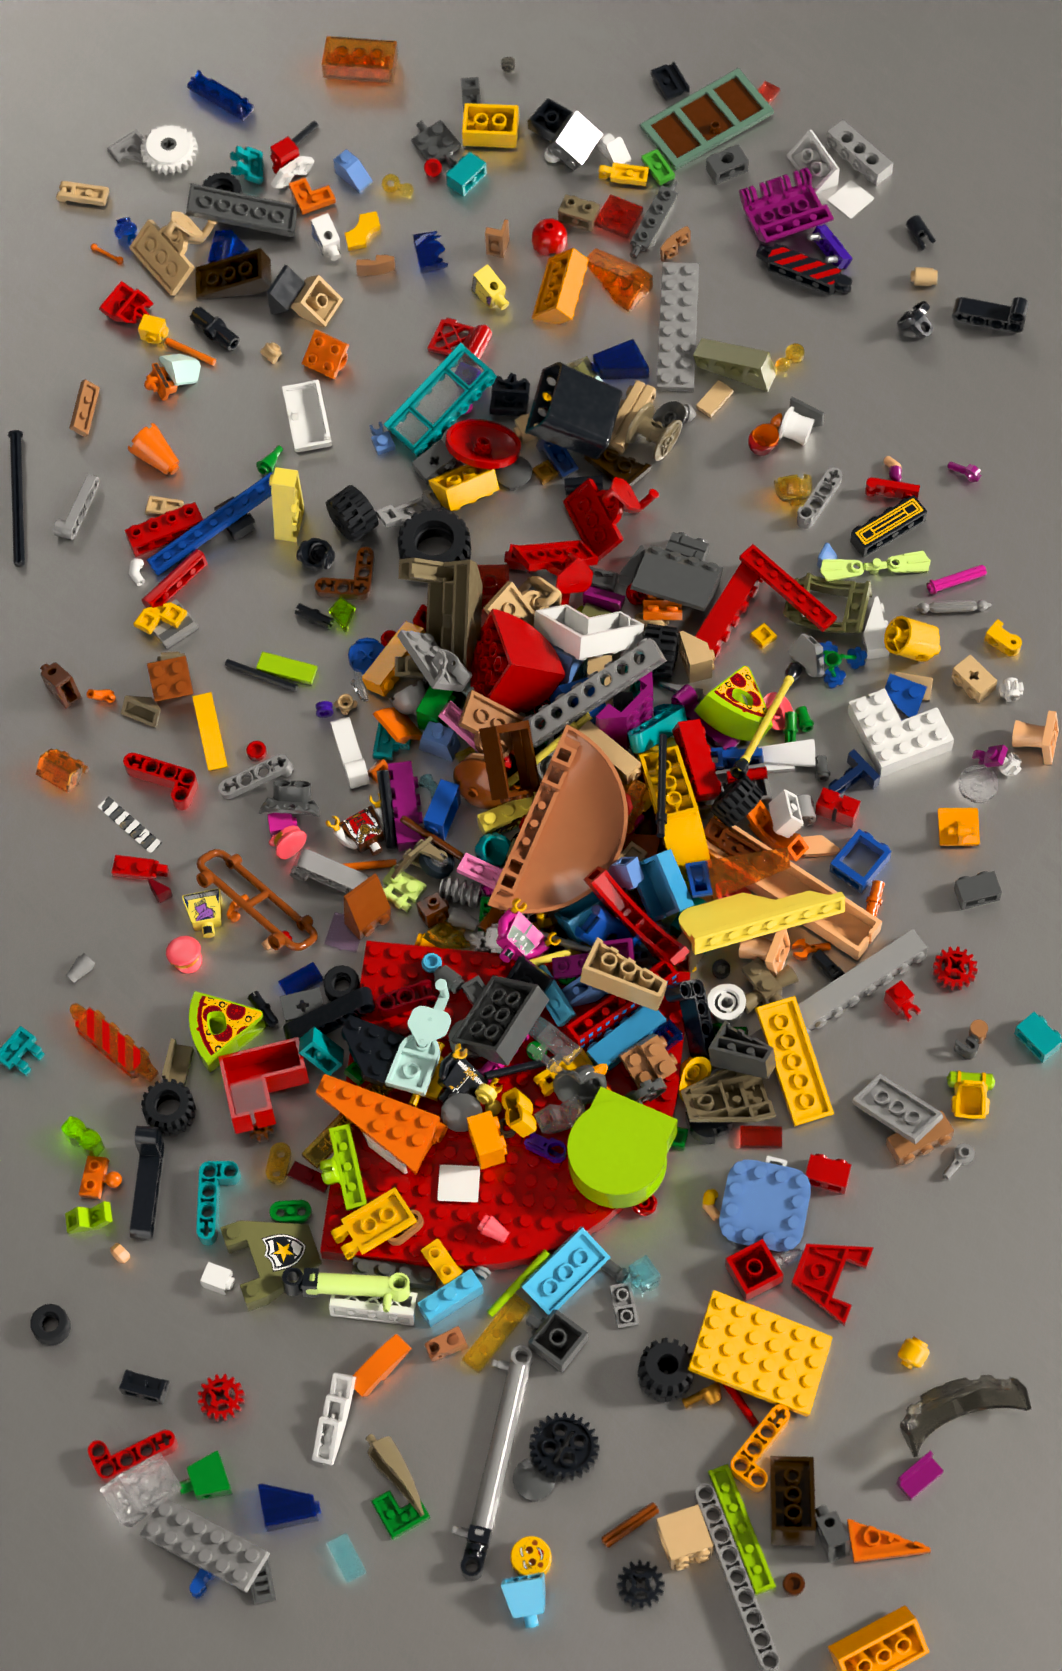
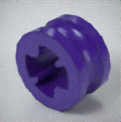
[315,701,333,718]

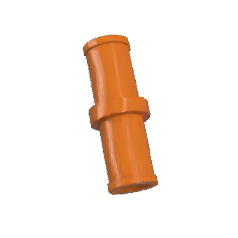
[866,880,885,917]

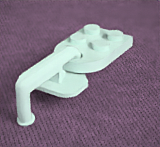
[385,979,451,1096]

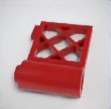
[427,318,492,366]

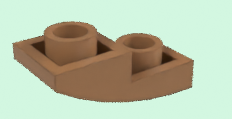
[660,226,691,261]
[356,255,395,276]

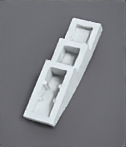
[312,1372,356,1465]

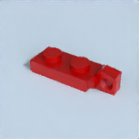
[111,855,169,880]

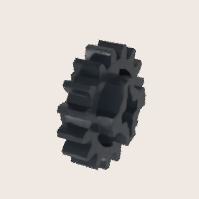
[617,1560,665,1610]

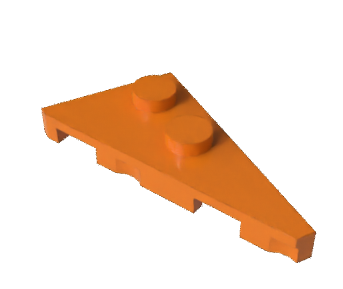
[847,1519,931,1563]

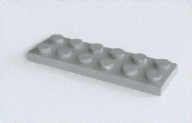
[140,1497,270,1593]

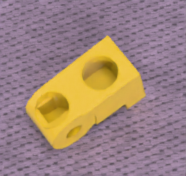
[984,619,1022,657]

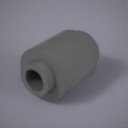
[433,965,465,994]

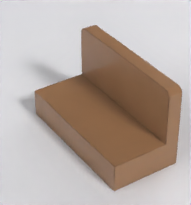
[485,219,510,258]

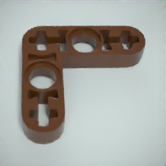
[315,547,375,600]

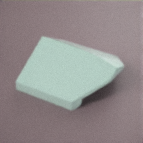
[159,354,201,386]

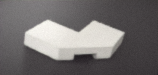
[271,156,314,189]

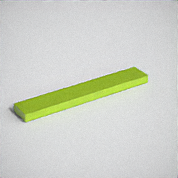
[708,1464,776,1596]

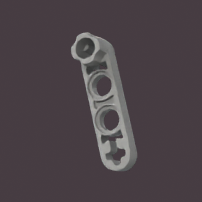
[797,467,843,529]
[53,474,99,540]
[218,754,294,799]

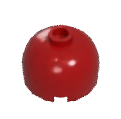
[532,218,567,256]

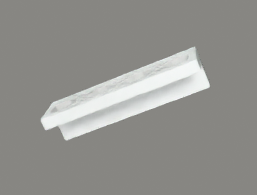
[329,1292,418,1326]

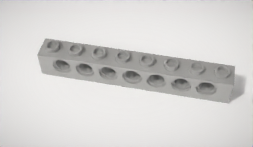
[522,638,667,748]

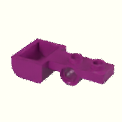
[552,938,635,980]

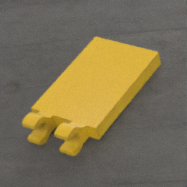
[331,1187,417,1260]

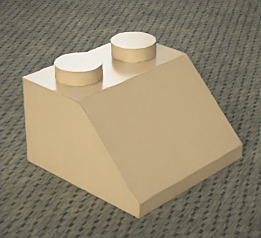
[291,275,343,327]
[679,631,715,683]

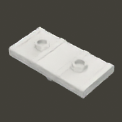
[282,380,332,453]

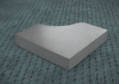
[107,130,146,164]

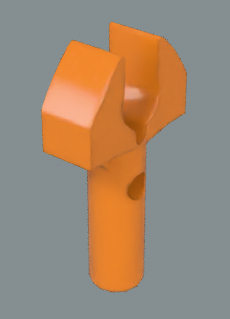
[792,938,831,961]

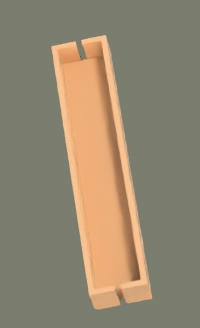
[706,815,882,961]

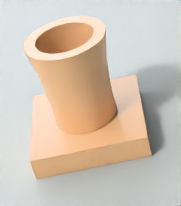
[1012,711,1059,765]
[739,929,791,977]

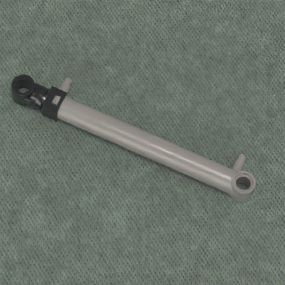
[451,1345,533,1581]

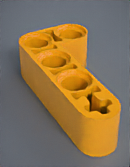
[730,1405,790,1493]

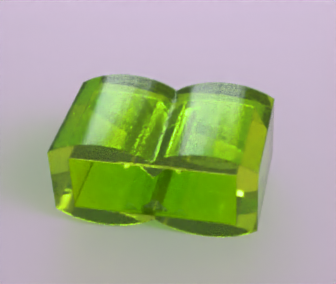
[61,1116,105,1157]

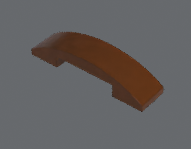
[704,818,781,876]

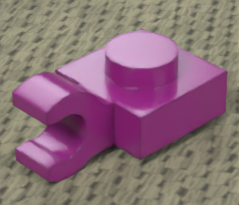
[972,745,1008,768]

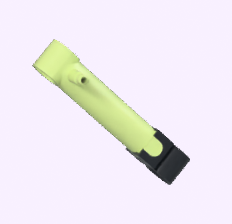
[282,1267,410,1312]

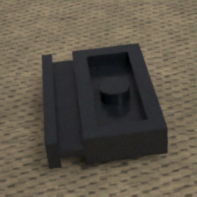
[651,62,690,101]

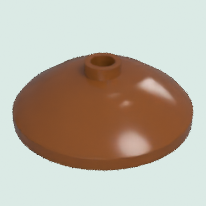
[453,758,503,810]

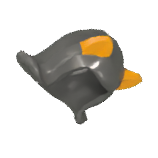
[553,1064,611,1113]

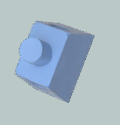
[419,721,461,762]

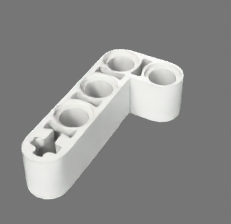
[330,717,370,789]

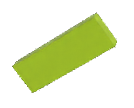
[256,651,318,686]

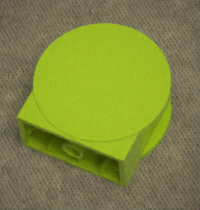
[567,1086,678,1208]

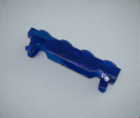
[187,70,254,121]

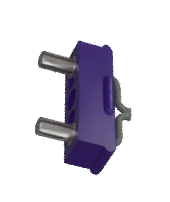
[807,224,853,270]

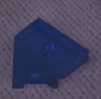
[208,230,250,263]

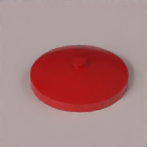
[445,419,521,469]

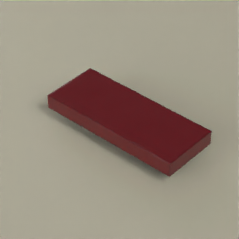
[287,1161,329,1193]

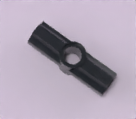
[190,307,240,351]

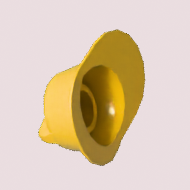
[679,1056,712,1100]

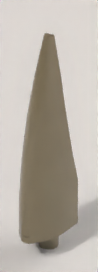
[365,1434,424,1516]

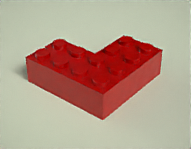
[218,1037,309,1134]

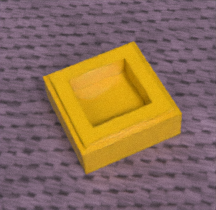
[749,623,777,649]

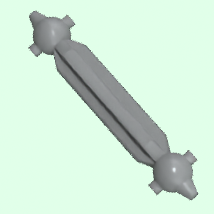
[914,600,992,614]

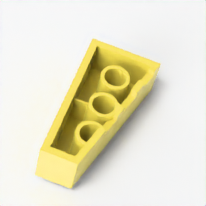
[269,467,305,542]

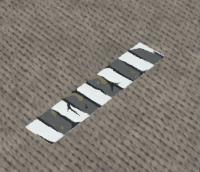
[97,796,162,853]

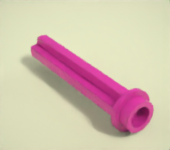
[927,565,987,595]

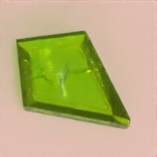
[329,597,356,632]

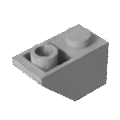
[788,634,825,677]

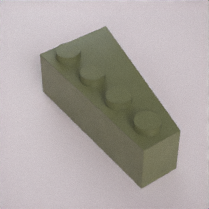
[693,338,776,392]

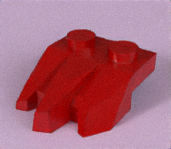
[99,281,154,324]

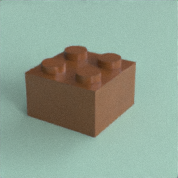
[147,656,194,702]

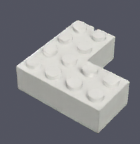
[534,604,644,660]
[847,688,954,778]

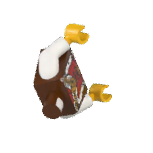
[326,793,384,856]

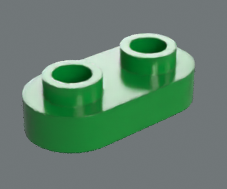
[269,1200,312,1223]

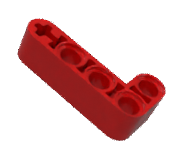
[123,753,198,810]
[87,1430,178,1484]

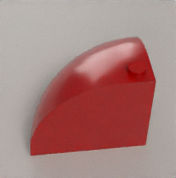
[471,609,566,714]

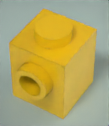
[138,314,169,344]

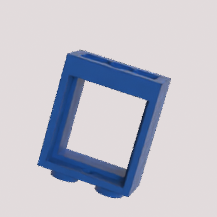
[423,779,461,841]
[829,829,892,894]

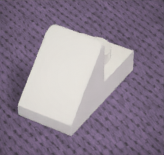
[596,133,631,165]

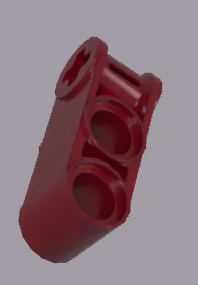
[377,980,437,1018]

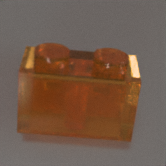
[35,748,89,793]

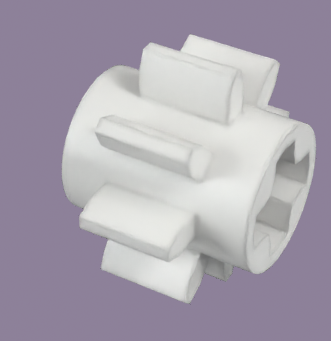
[999,677,1024,702]
[997,752,1022,776]
[467,931,490,953]

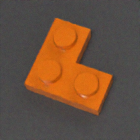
[289,177,336,215]

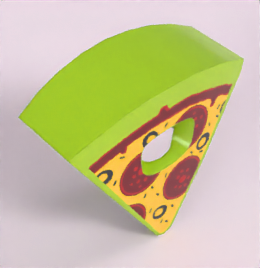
[694,666,773,741]
[189,991,266,1072]

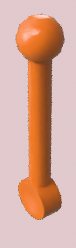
[91,244,124,265]

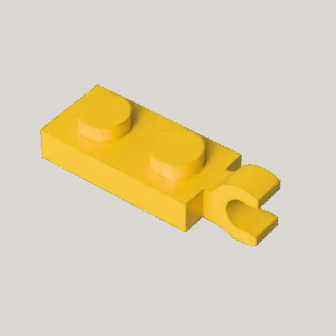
[598,163,649,186]

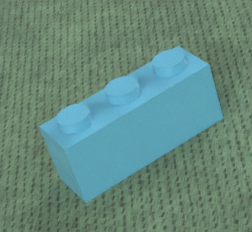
[417,1269,484,1327]

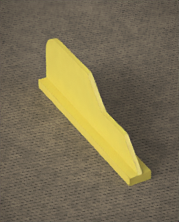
[679,891,845,955]

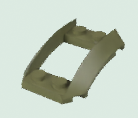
[783,573,872,633]

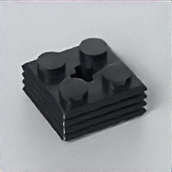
[527,98,573,142]

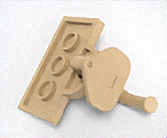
[129,211,218,296]
[483,576,562,627]

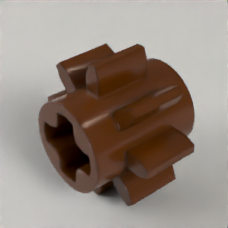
[250,1125,274,1144]

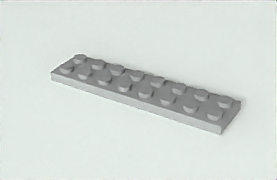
[657,262,699,392]

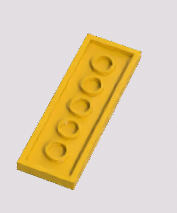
[755,996,834,1127]

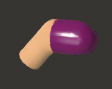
[883,456,902,482]

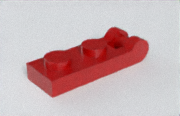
[865,477,920,499]

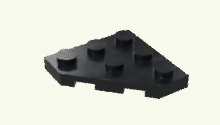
[341,1015,406,1087]

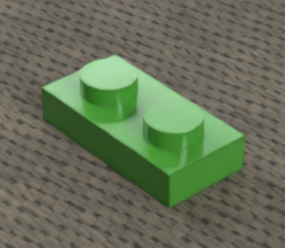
[641,149,675,186]

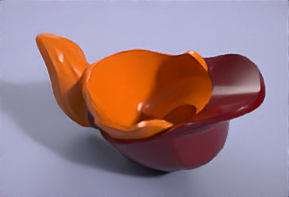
[748,413,782,456]

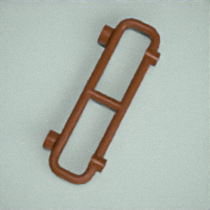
[196,849,318,951]

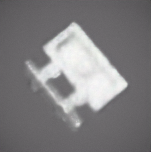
[527,1023,582,1074]

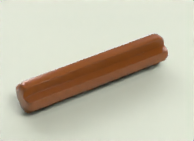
[601,1502,659,1548]

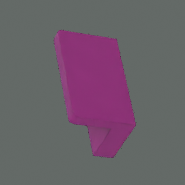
[583,586,625,613]
[896,1451,944,1500]

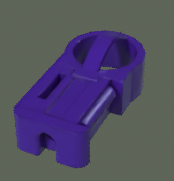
[524,1132,567,1163]

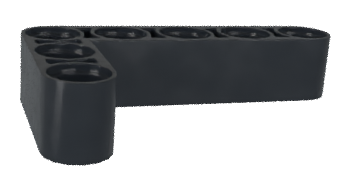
[130,1126,164,1239]

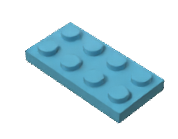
[520,1226,611,1316]

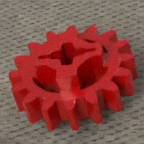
[933,946,978,991]
[198,1374,245,1422]

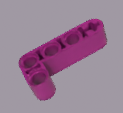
[671,684,740,750]

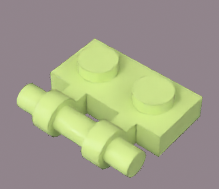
[382,865,427,912]

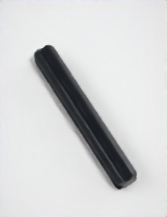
[377,770,398,849]

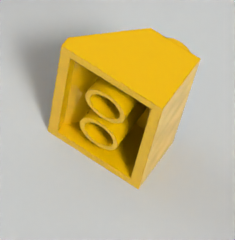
[428,464,499,511]

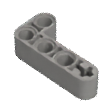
[290,849,370,893]

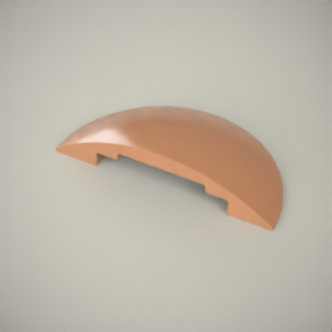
[487,724,628,914]

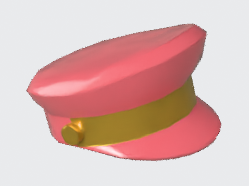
[269,825,307,860]
[166,936,202,974]

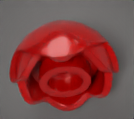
[626,583,646,605]
[632,1195,657,1216]

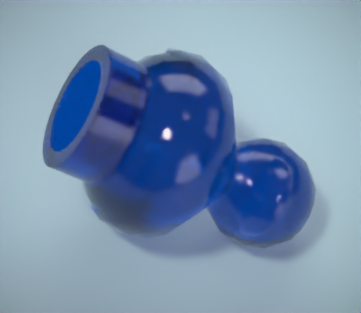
[114,217,137,245]

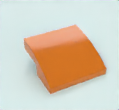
[373,707,423,744]

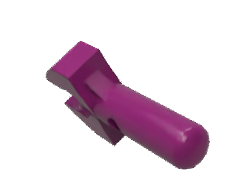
[947,462,982,482]

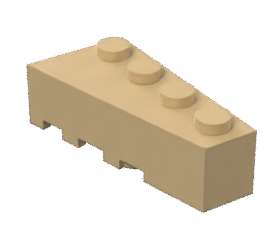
[580,937,667,1011]

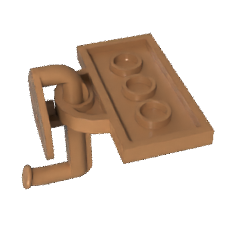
[458,690,524,762]

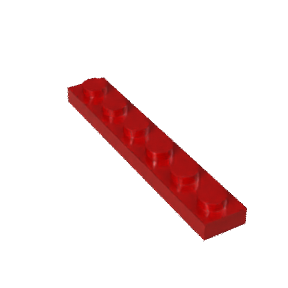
[739,544,837,632]

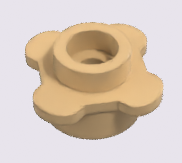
[334,693,358,715]

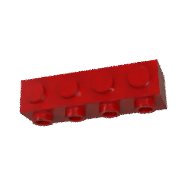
[125,502,204,557]
[672,719,722,802]

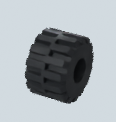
[326,485,379,542]
[640,624,679,678]
[638,1338,694,1402]

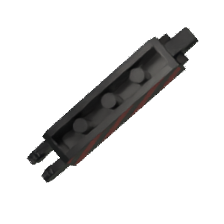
[756,243,852,295]

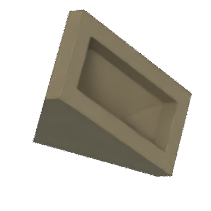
[120,695,161,728]

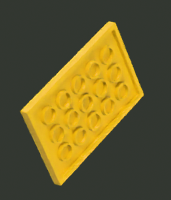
[687,1290,832,1417]

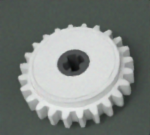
[140,124,198,175]

